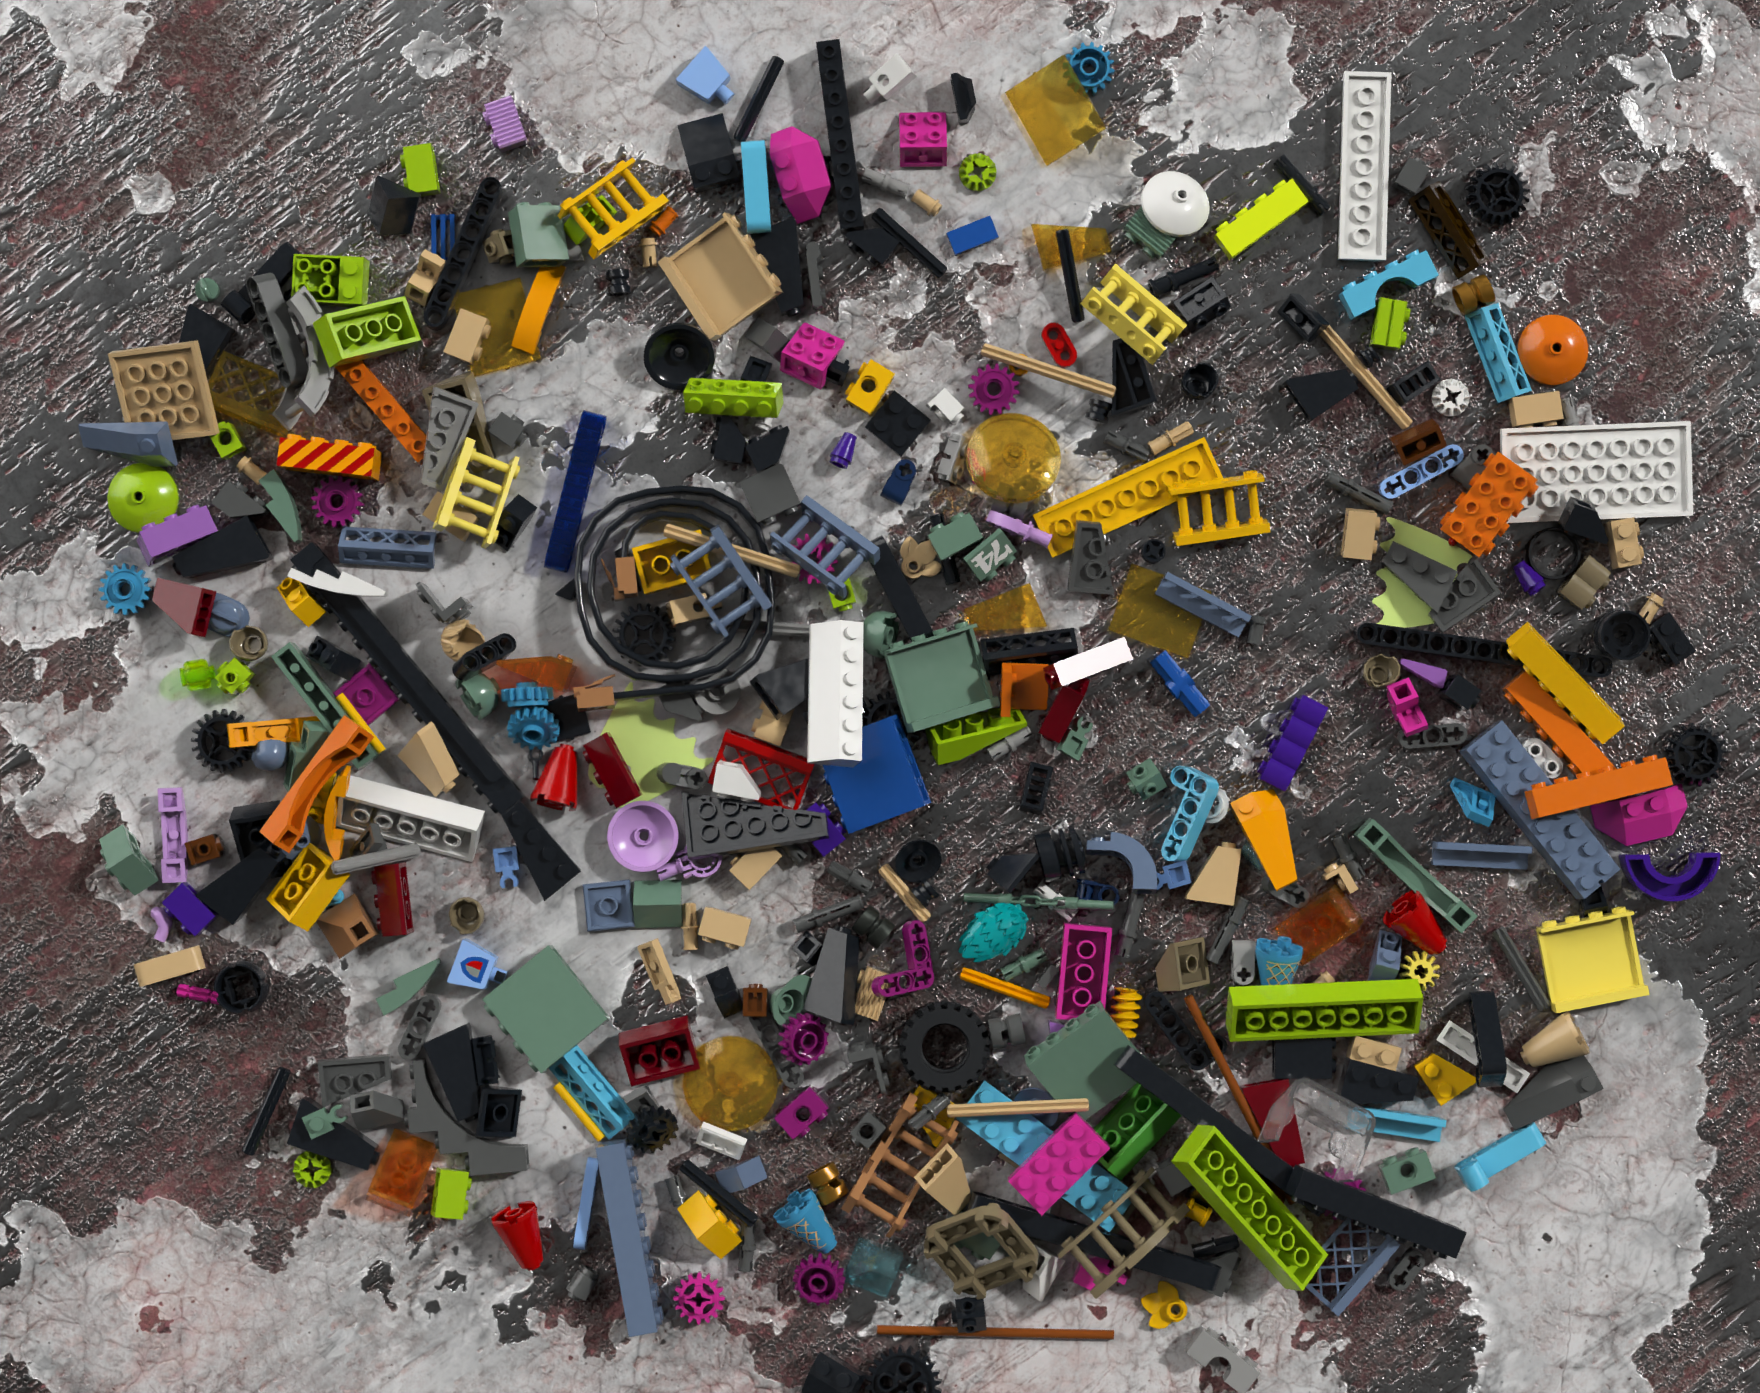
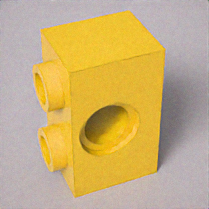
[845,359,895,416]

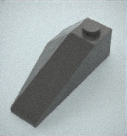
[1503,1056,1604,1130]

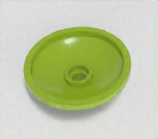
[107,463,179,533]

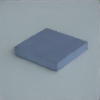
[583,879,635,932]

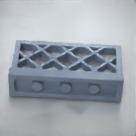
[1306,1217,1401,1317]

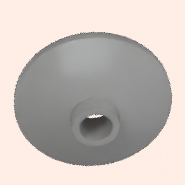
[694,669,741,715]

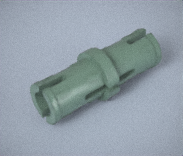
[1000,947,1049,982]

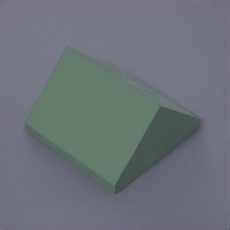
[633,880,683,928]

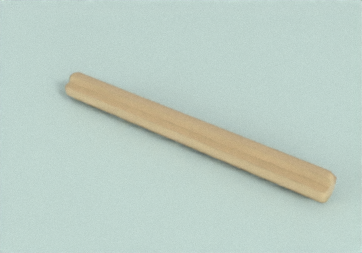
[1319,325,1413,430]
[981,343,1116,398]
[663,524,800,578]
[947,1098,1089,1117]

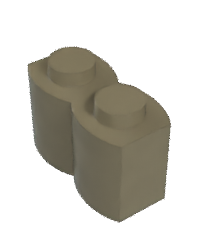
[1556,555,1611,610]

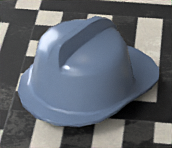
[208,593,250,637]

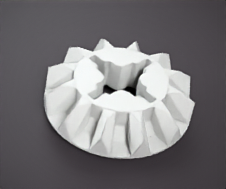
[1432,378,1470,417]
[1194,787,1230,823]

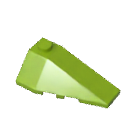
[925,708,1027,765]

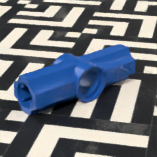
[1150,650,1210,717]

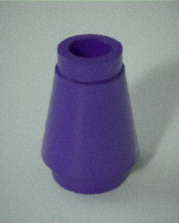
[830,432,857,469]
[1513,560,1546,597]

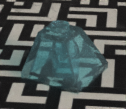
[844,1236,903,1298]

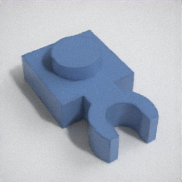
[493,846,520,888]
[1157,860,1193,890]

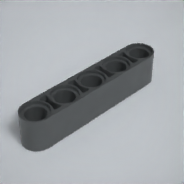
[246,272,308,388]

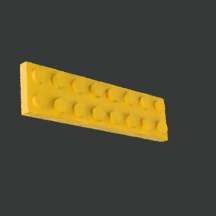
[1032,437,1223,558]

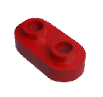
[1042,323,1077,368]

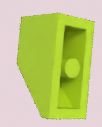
[564,195,617,245]

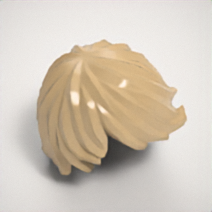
[440,619,485,666]

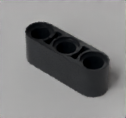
[452,633,516,681]

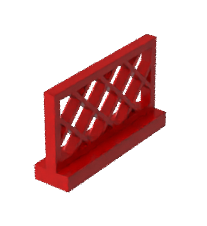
[707,728,815,810]

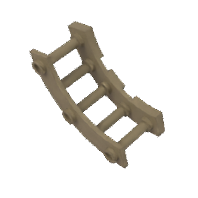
[1057,1167,1190,1299]

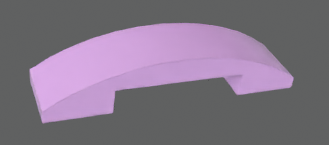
[157,787,188,883]

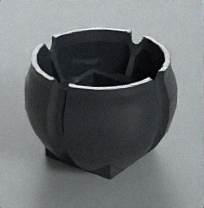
[214,960,269,1015]

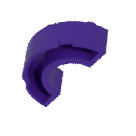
[1619,852,1720,902]

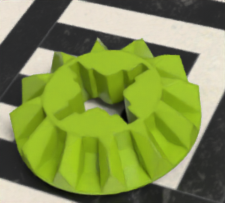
[959,153,997,191]
[293,1151,332,1188]

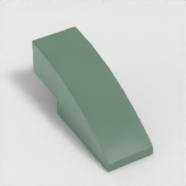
[258,469,302,544]
[283,721,328,792]
[376,958,441,1016]

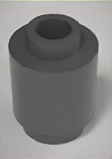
[566,1265,599,1302]

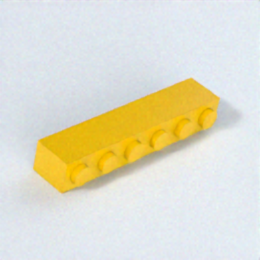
[1506,622,1625,744]

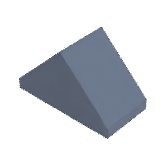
[715,1155,768,1193]

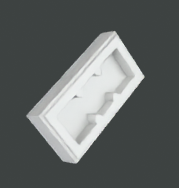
[696,1122,747,1160]

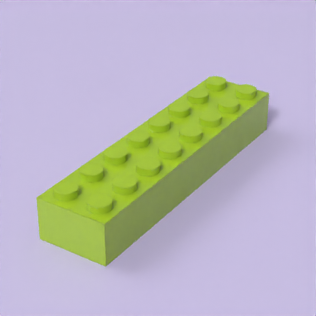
[1225,979,1424,1042]
[1171,1125,1328,1291]

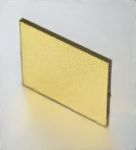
[1005,55,1107,166]
[454,277,542,377]
[1108,564,1212,658]

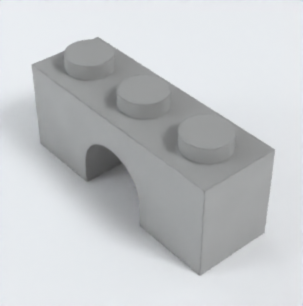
[1184,1326,1260,1393]

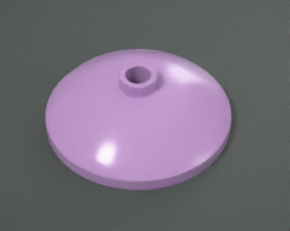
[607,801,679,872]

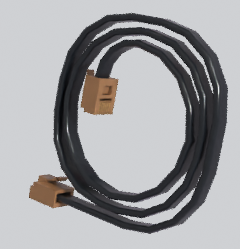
[573,485,775,712]

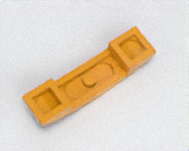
[511,265,566,355]
[227,716,320,748]
[324,766,351,861]

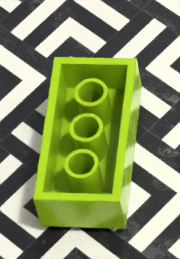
[313,296,421,368]

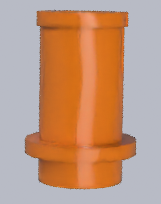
[649,206,679,237]

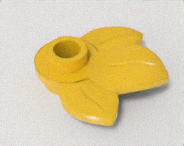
[1141,1281,1187,1329]

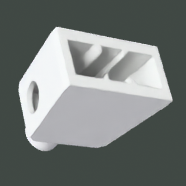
[863,53,917,104]

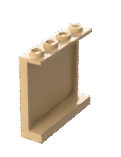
[658,212,783,341]

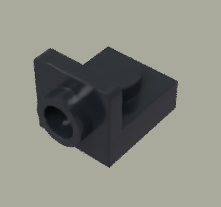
[740,355,772,382]

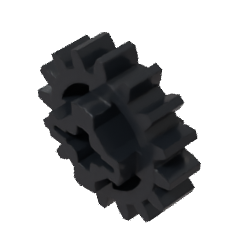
[626,1105,679,1153]

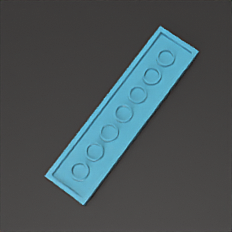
[956,1080,1137,1232]

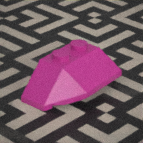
[770,126,832,224]
[1589,784,1688,846]

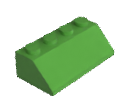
[1093,1083,1182,1181]

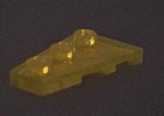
[1031,224,1112,271]
[964,583,1047,631]

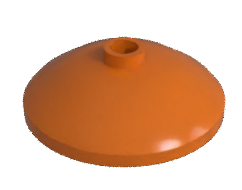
[1517,315,1588,385]

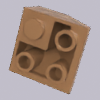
[316,893,380,959]

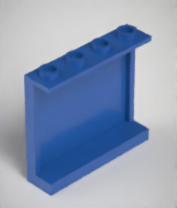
[823,714,931,834]

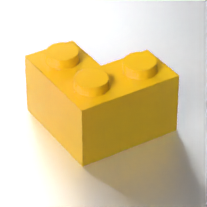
[677,1190,742,1259]

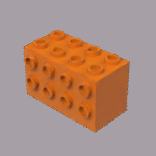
[1440,452,1539,557]

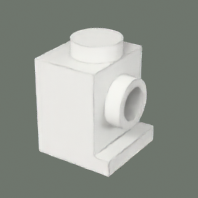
[927,388,964,425]

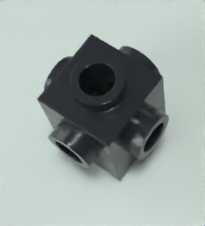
[951,1297,987,1333]

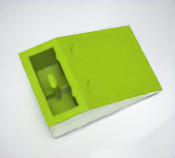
[291,254,370,308]

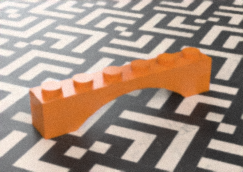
[259,715,374,853]

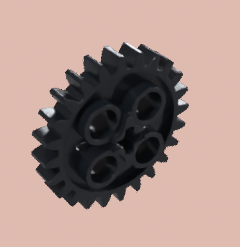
[865,1345,942,1393]

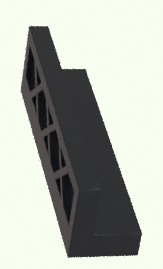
[981,628,1078,676]

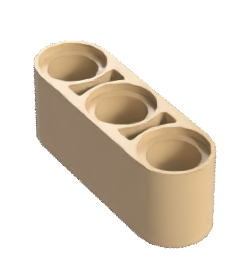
[133,945,206,987]

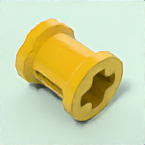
[1185,1198,1212,1228]

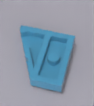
[1450,777,1496,827]

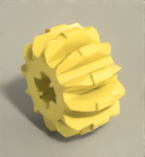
[1399,951,1440,991]

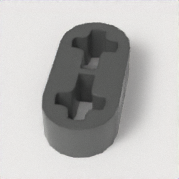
[1387,1249,1425,1291]

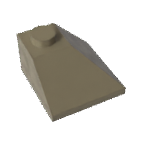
[1155,937,1210,992]

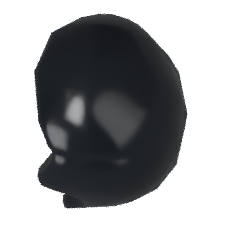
[1181,362,1219,400]

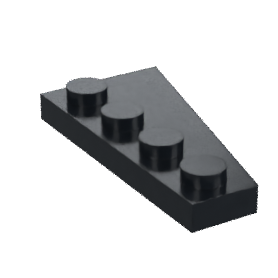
[502,799,581,901]

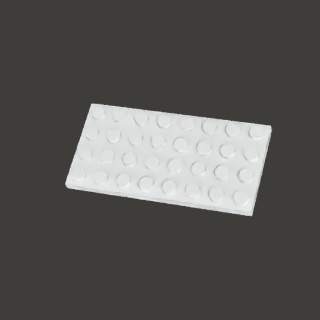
[1500,421,1693,523]

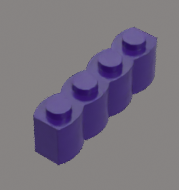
[1257,695,1328,792]

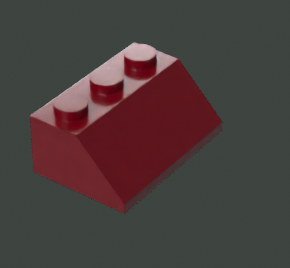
[582,732,643,808]
[371,862,414,937]
[619,1015,700,1087]

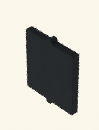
[543,694,591,742]

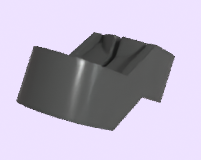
[657,763,707,789]
[1261,874,1309,908]

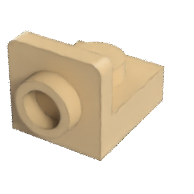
[1321,862,1358,894]

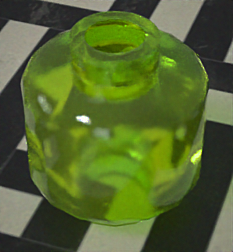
[179,659,216,691]

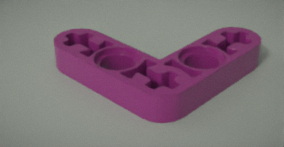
[871,920,934,997]

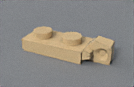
[637,938,681,1005]

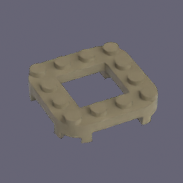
[924,1203,1039,1299]

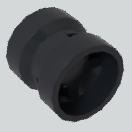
[605,269,631,296]

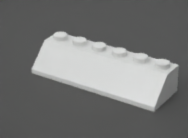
[807,620,864,767]
[336,775,485,862]

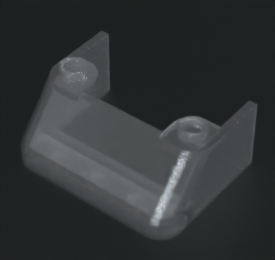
[1258,1078,1376,1183]

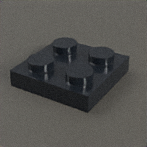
[865,390,931,457]

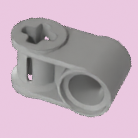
[1230,940,1256,985]

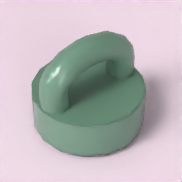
[195,278,220,302]

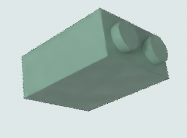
[508,202,569,267]

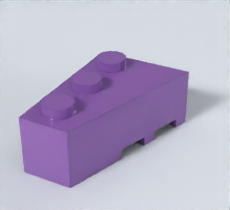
[137,505,218,567]

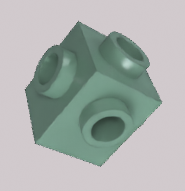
[1126,758,1167,801]

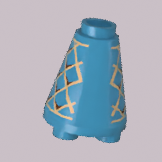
[1255,936,1303,985]
[773,1189,837,1254]

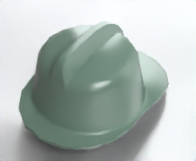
[769,975,812,1027]

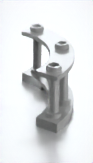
[272,286,335,431]

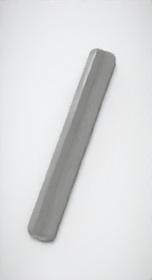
[331,843,421,875]

